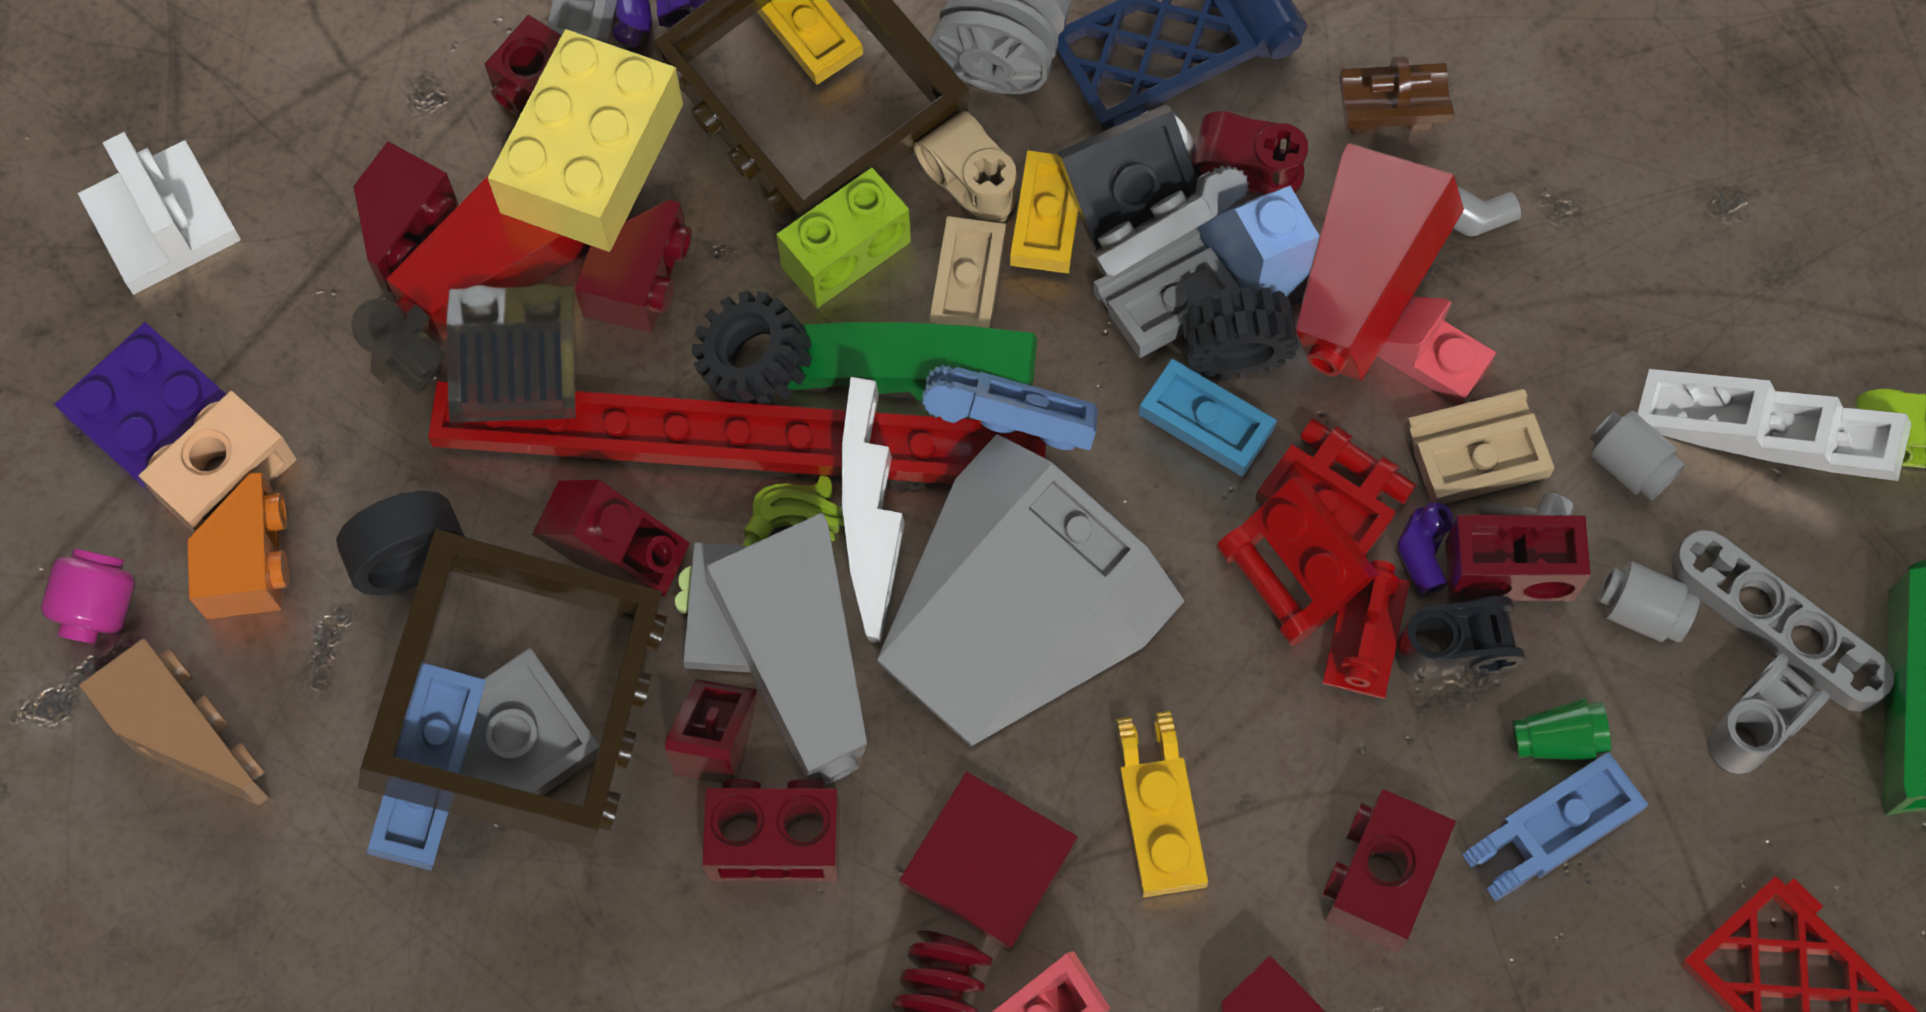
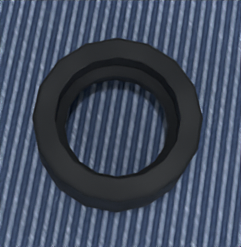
[336,490,465,595]

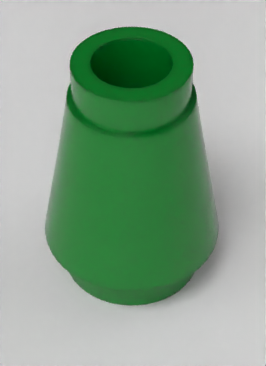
[1512,697,1611,761]

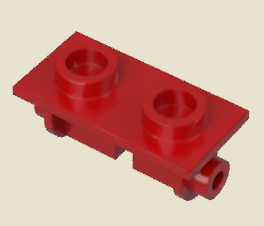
[1322,560,1410,699]

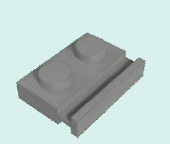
[1094,228,1241,358]

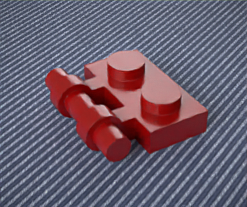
[1255,418,1417,557]

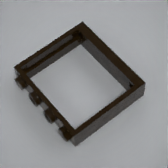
[654,0,969,225]
[358,529,667,849]

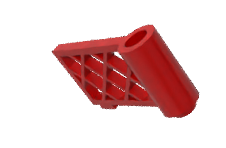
[1681,876,1918,1012]

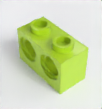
[776,168,911,309]

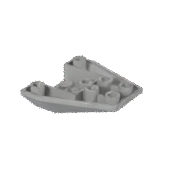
[876,434,1185,747]

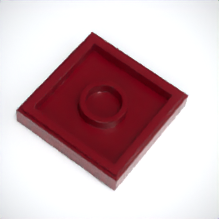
[899,771,1078,952]

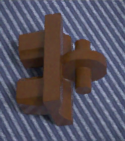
[1339,56,1454,134]

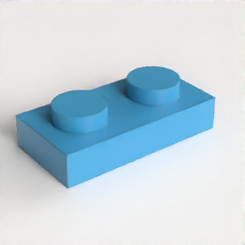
[1138,359,1277,477]

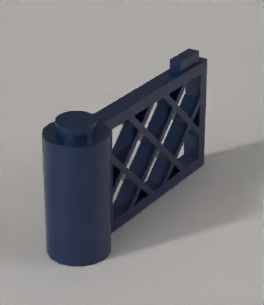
[1056,0,1307,132]

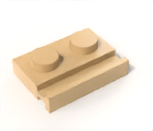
[1404,389,1555,504]

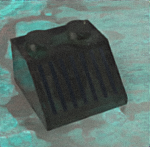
[446,284,577,422]

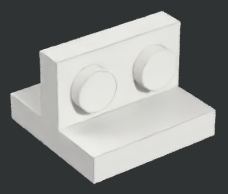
[77,132,241,295]

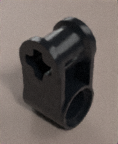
[1395,596,1526,680]

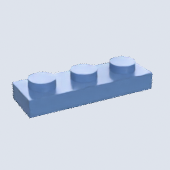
[366,663,486,871]

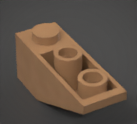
[79,638,269,806]

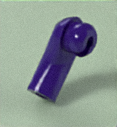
[612,0,653,47]

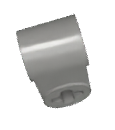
[1708,652,1832,774]

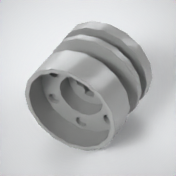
[931,0,1074,94]

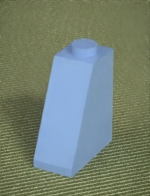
[1196,186,1320,307]

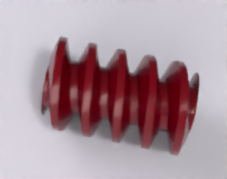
[892,930,993,1012]

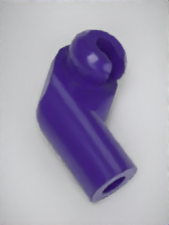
[1397,502,1454,597]

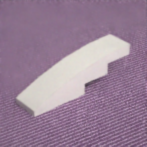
[1637,369,1911,481]
[842,377,905,645]

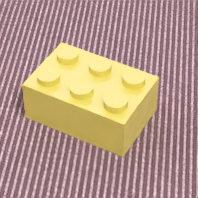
[488,29,683,252]

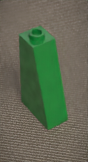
[1882,559,1926,815]

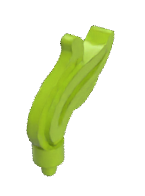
[742,475,845,546]

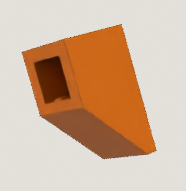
[187,472,290,620]

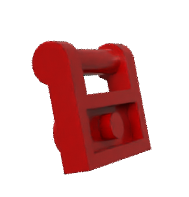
[1216,476,1379,646]

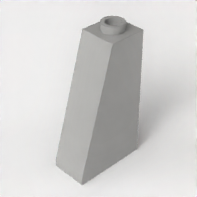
[706,513,867,784]

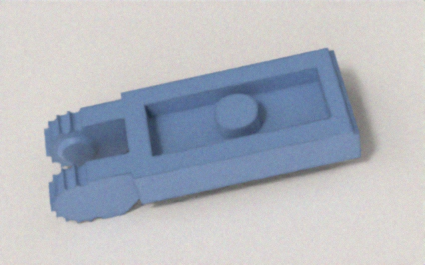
[922,364,1098,451]
[1462,752,1648,902]

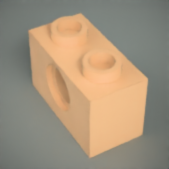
[138,390,297,533]

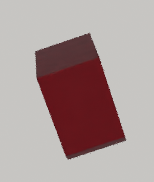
[665,679,757,783]

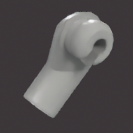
[1453,187,1521,237]

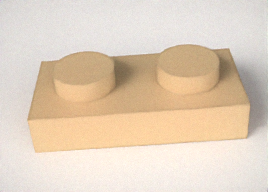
[929,216,1006,328]

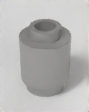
[1590,410,1686,501]
[1598,561,1700,643]

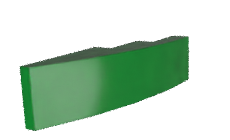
[786,322,1038,402]

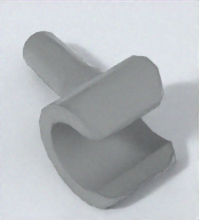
[1481,493,1574,515]

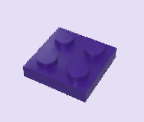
[54,322,227,488]

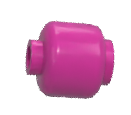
[41,548,135,644]

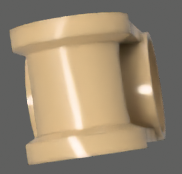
[913,110,1017,223]

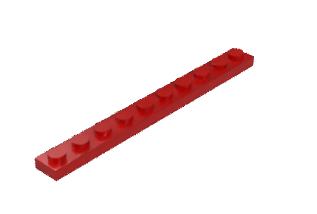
[428,381,1046,484]

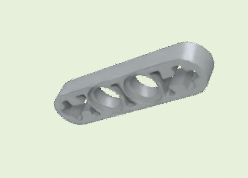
[1672,530,1894,712]

